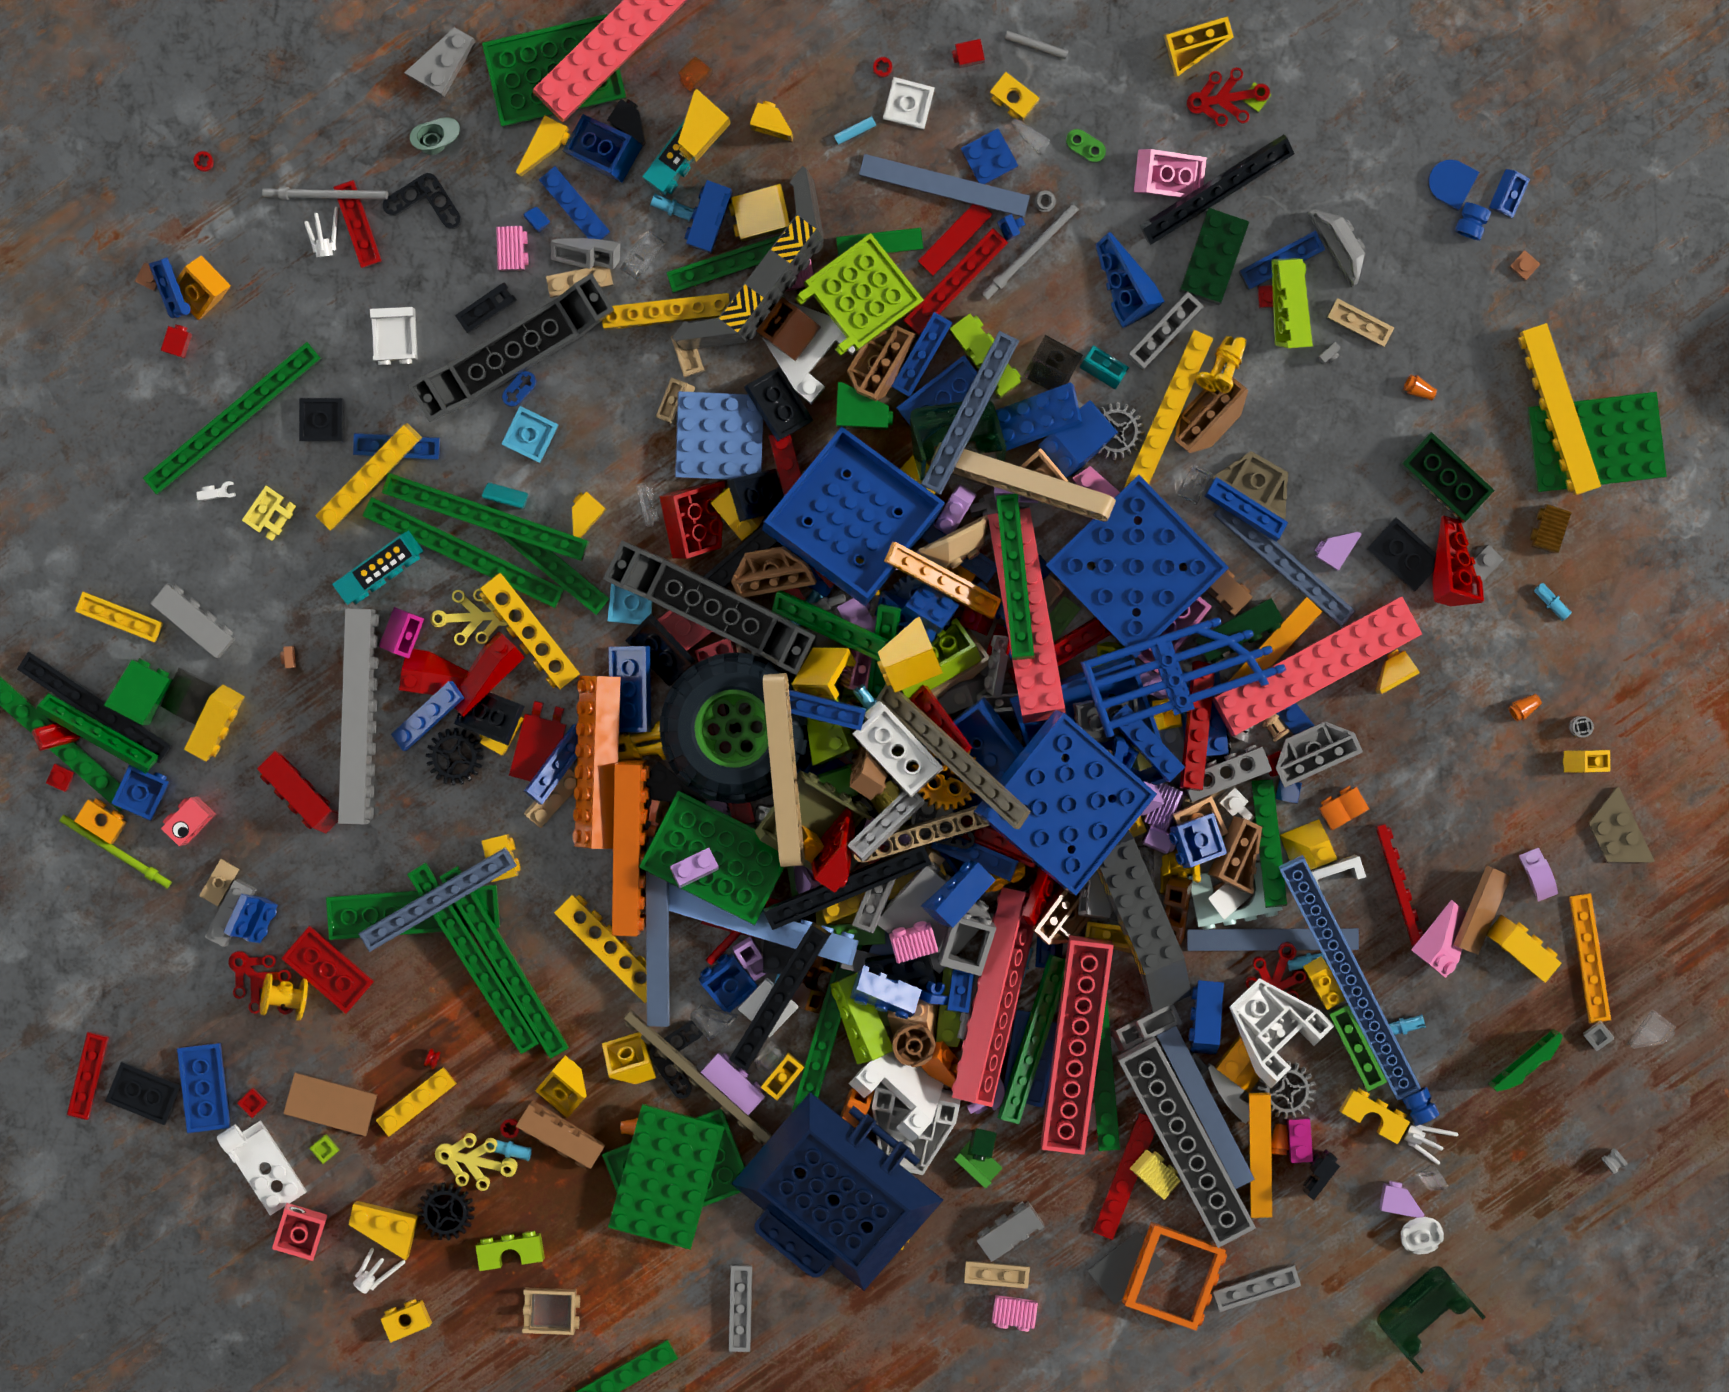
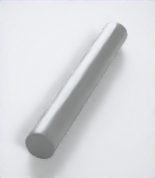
[1005,31,1068,59]

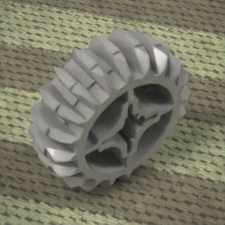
[1097,402,1145,460]
[1258,1061,1316,1119]

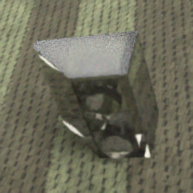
[1023,335,1083,390]
[161,668,218,725]

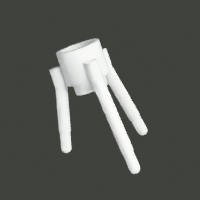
[304,207,339,258]
[1404,1124,1458,1165]
[353,1248,405,1294]

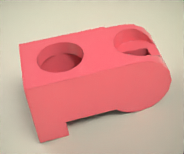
[695,638,738,662]

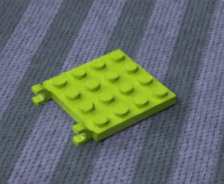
[795,233,924,356]

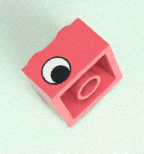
[161,796,216,847]
[272,1203,327,1261]

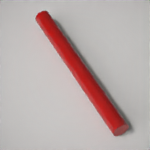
[705,901,770,966]

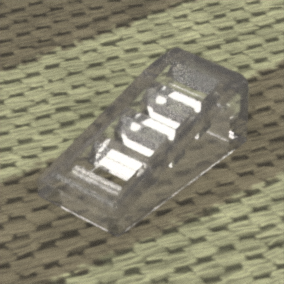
[1011,118,1050,157]
[1419,1165,1449,1191]

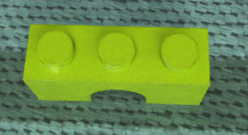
[476,1231,545,1271]

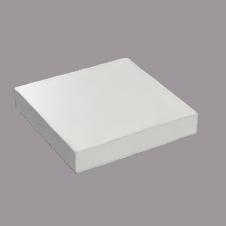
[883,77,935,130]
[738,978,799,1038]

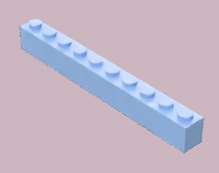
[669,883,859,966]

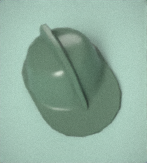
[410,117,460,155]

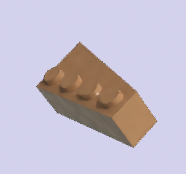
[850,743,897,800]
[516,1100,606,1169]

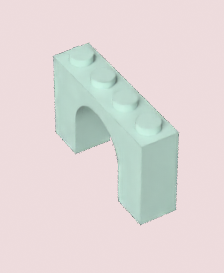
[1187,861,1283,930]

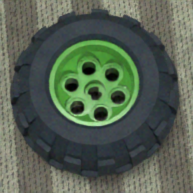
[660,653,809,804]

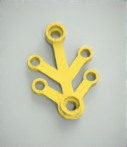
[430,589,513,645]
[435,1133,518,1191]

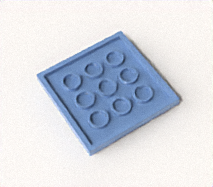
[675,391,763,480]

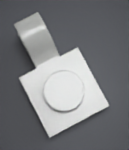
[196,481,236,501]
[1218,786,1255,821]

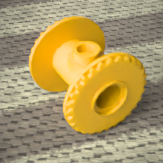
[260,973,308,1021]

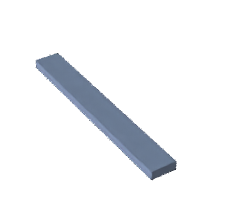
[859,154,1030,217]
[921,331,1019,495]
[1213,507,1356,627]
[359,847,517,952]
[646,872,670,1027]
[1187,928,1359,951]
[1157,1026,1255,1189]

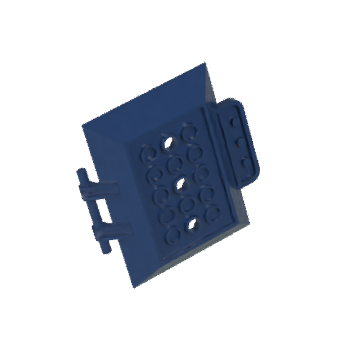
[731,1092,943,1291]

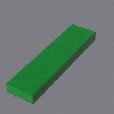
[836,228,923,257]

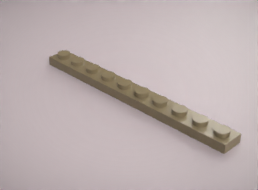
[876,684,1031,829]
[624,1009,772,1144]

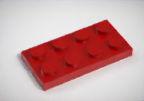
[281,926,375,1014]

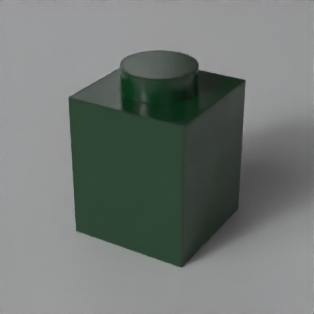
[968,1128,997,1162]

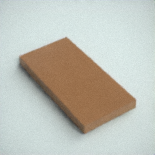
[1454,866,1511,955]
[284,1072,378,1136]

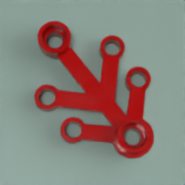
[1187,67,1270,127]
[1245,942,1306,999]
[228,951,294,1015]

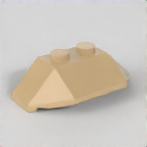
[916,514,989,569]

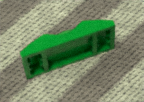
[1488,1029,1563,1092]

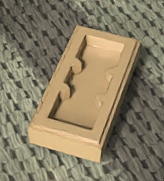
[671,335,705,378]
[199,859,240,906]

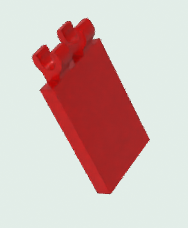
[509,701,567,782]

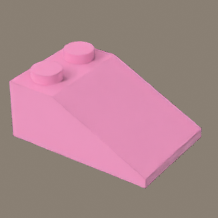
[1134,149,1207,198]
[1412,900,1466,978]

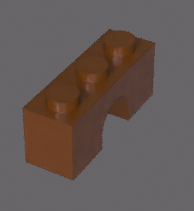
[1164,875,1193,946]
[791,956,837,1014]

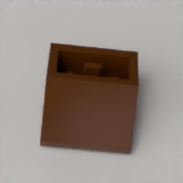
[756,297,821,361]

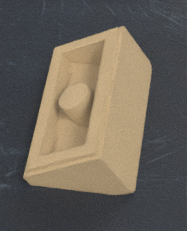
[655,377,695,426]

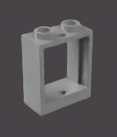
[937,912,996,976]

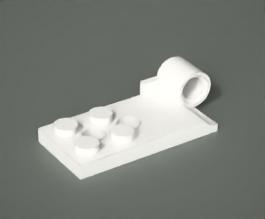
[852,701,943,797]
[217,1120,307,1216]

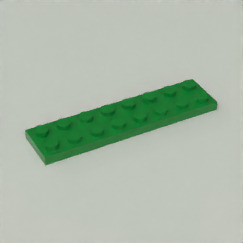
[326,885,500,940]

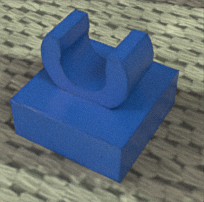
[997,214,1026,241]
[919,981,949,1005]

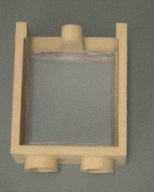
[522,1287,580,1335]

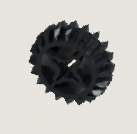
[426,728,484,785]
[417,1182,475,1241]

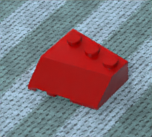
[659,480,725,559]
[811,807,855,893]

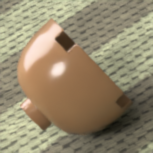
[892,1023,936,1067]

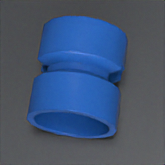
[1454,202,1491,241]
[1402,1087,1440,1126]

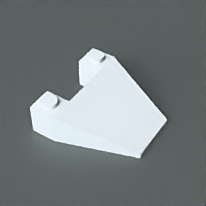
[763,301,857,405]
[1229,978,1335,1088]
[848,1051,944,1142]
[872,1082,961,1175]

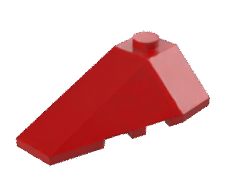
[1432,515,1484,607]
[399,649,468,695]

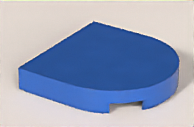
[1428,160,1480,211]

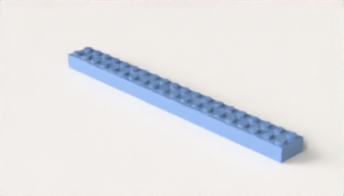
[1279,855,1421,1101]

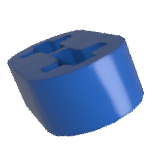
[502,371,536,407]

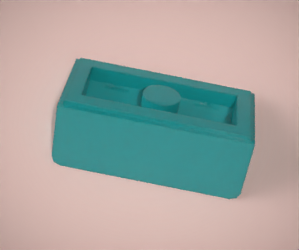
[1080,345,1129,389]
[482,483,528,509]

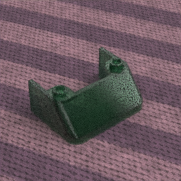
[910,400,1006,481]
[1377,1266,1485,1374]

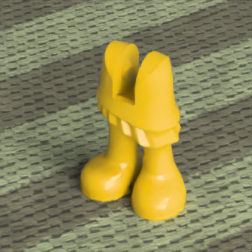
[1195,336,1247,393]
[618,721,666,762]

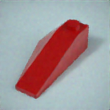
[454,631,525,717]

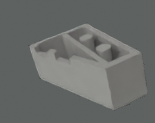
[404,27,476,97]
[976,1201,1044,1262]

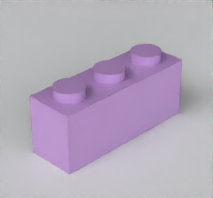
[701,1052,766,1115]

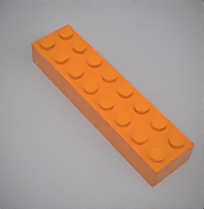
[572,676,621,849]
[612,759,650,936]

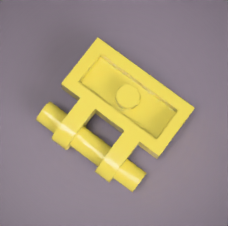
[242,485,296,541]

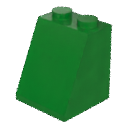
[836,382,893,430]
[104,658,173,725]

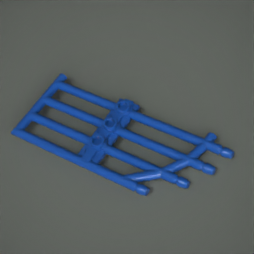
[1080,618,1286,738]

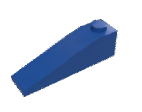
[1095,232,1165,328]

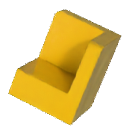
[1152,698,1182,730]

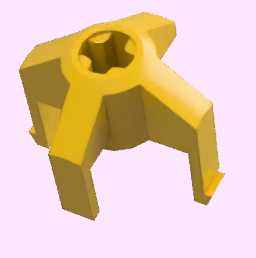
[1160,849,1201,895]

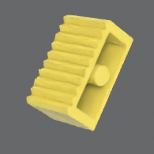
[1130,1150,1181,1200]

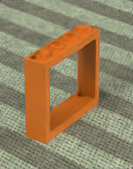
[1121,1222,1227,1331]

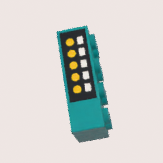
[642,120,693,197]
[332,530,423,605]

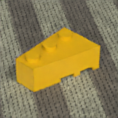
[1163,16,1234,77]
[184,684,245,762]
[1487,915,1562,983]
[348,1201,419,1260]

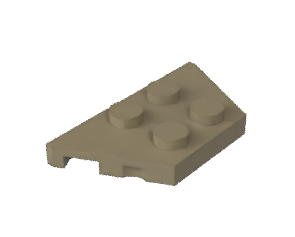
[1212,451,1288,519]
[1588,787,1655,863]

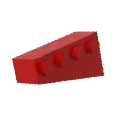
[257,751,339,834]

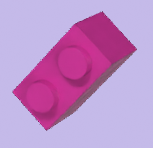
[379,607,424,658]
[1287,1116,1313,1163]

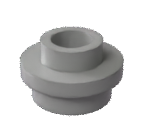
[1034,191,1056,212]

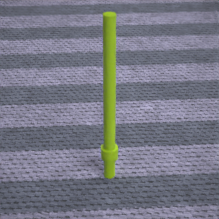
[59,814,172,889]

